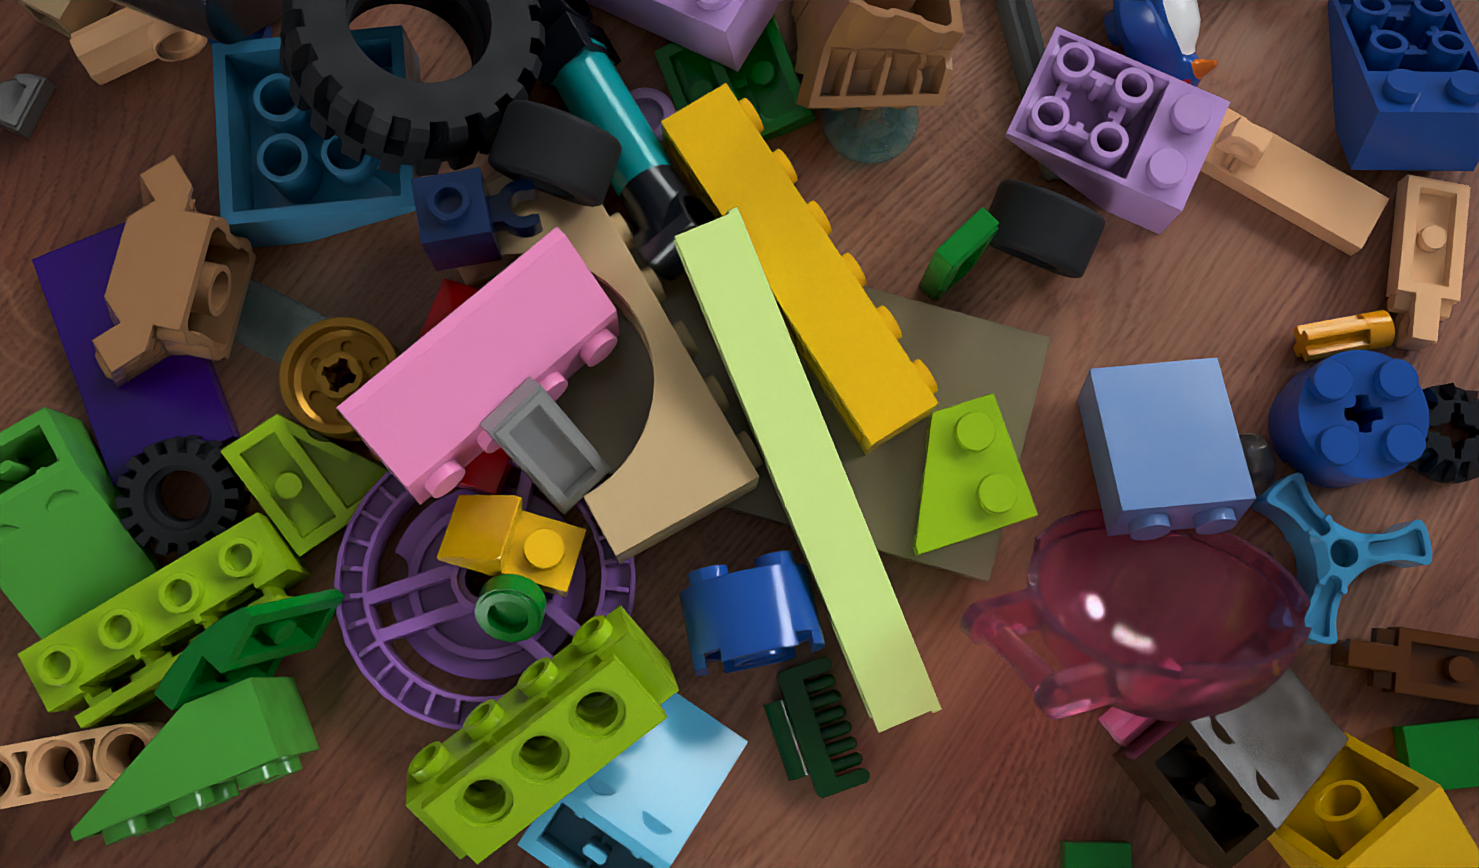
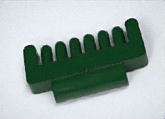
[763,657,870,798]

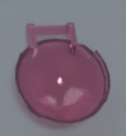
[960,509,1312,722]

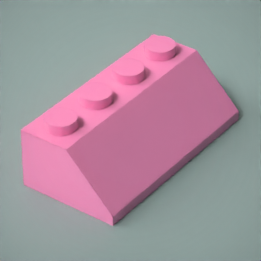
[336,227,620,505]

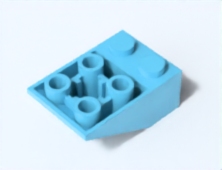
[517,692,748,868]

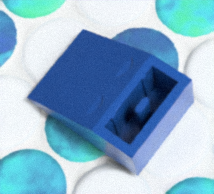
[1328,0,1479,171]

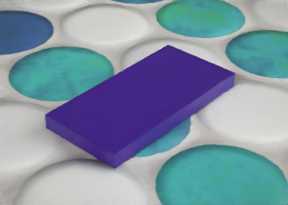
[32,222,241,489]

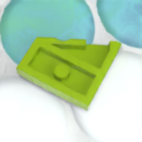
[912,393,1038,556]
[220,412,388,557]

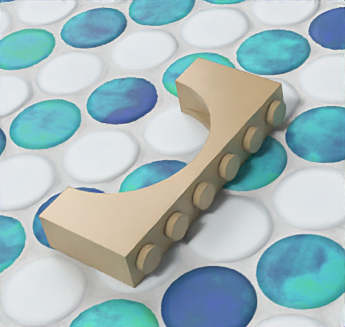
[457,175,763,564]

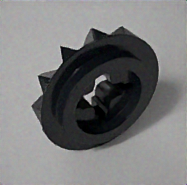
[1409,382,1479,484]

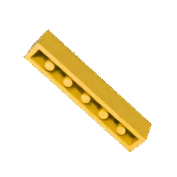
[661,83,939,455]

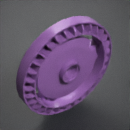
[334,461,637,730]

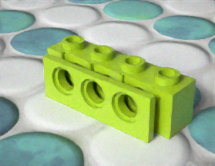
[18,512,312,728]
[405,605,679,865]

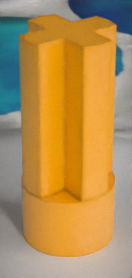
[1293,310,1395,362]

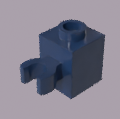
[411,167,543,271]

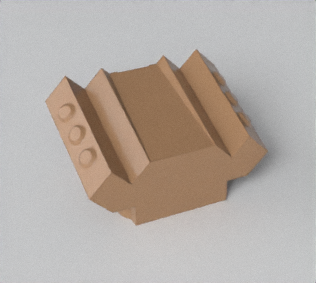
[790,0,964,111]
[92,155,256,388]

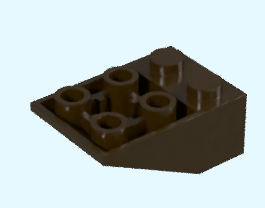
[1112,635,1349,868]

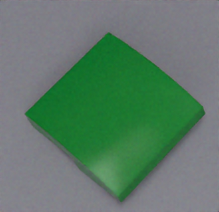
[654,14,817,141]
[154,588,345,711]

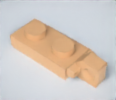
[1386,174,1470,352]

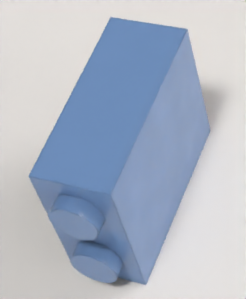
[1077,358,1256,541]

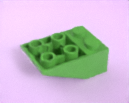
[0,407,162,639]
[70,676,320,846]

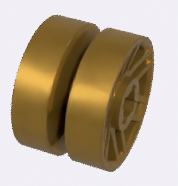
[279,317,402,447]

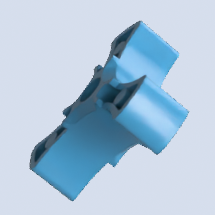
[1250,473,1432,645]

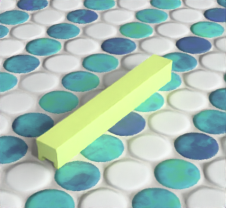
[673,207,942,733]

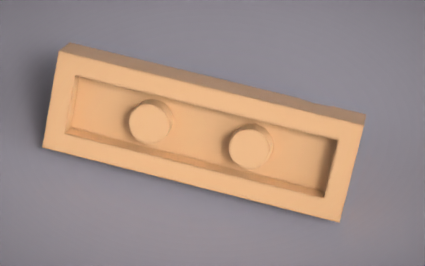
[1200,108,1390,256]

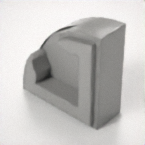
[0,73,56,139]

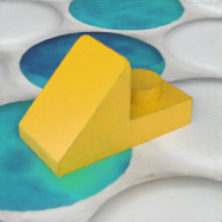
[437,495,587,598]

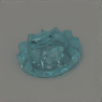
[822,106,919,163]

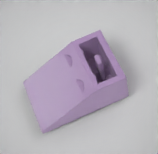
[1005,26,1230,235]

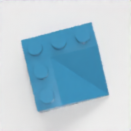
[212,25,421,248]

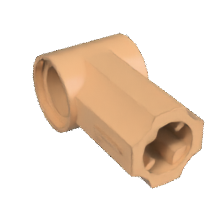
[69,7,208,86]

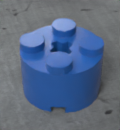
[1268,350,1429,489]
[679,551,826,676]

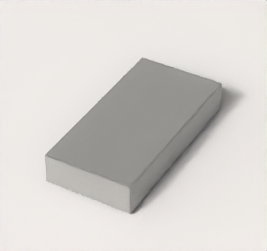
[480,377,612,515]

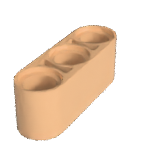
[0,721,165,809]

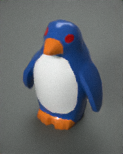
[1104,0,1218,87]

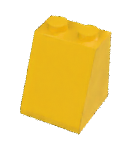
[1267,732,1479,868]

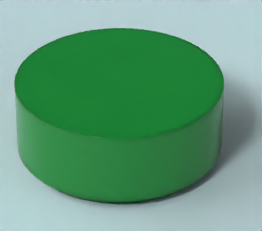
[475,574,547,642]

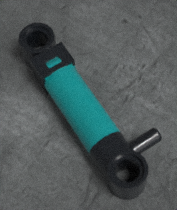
[537,0,716,281]

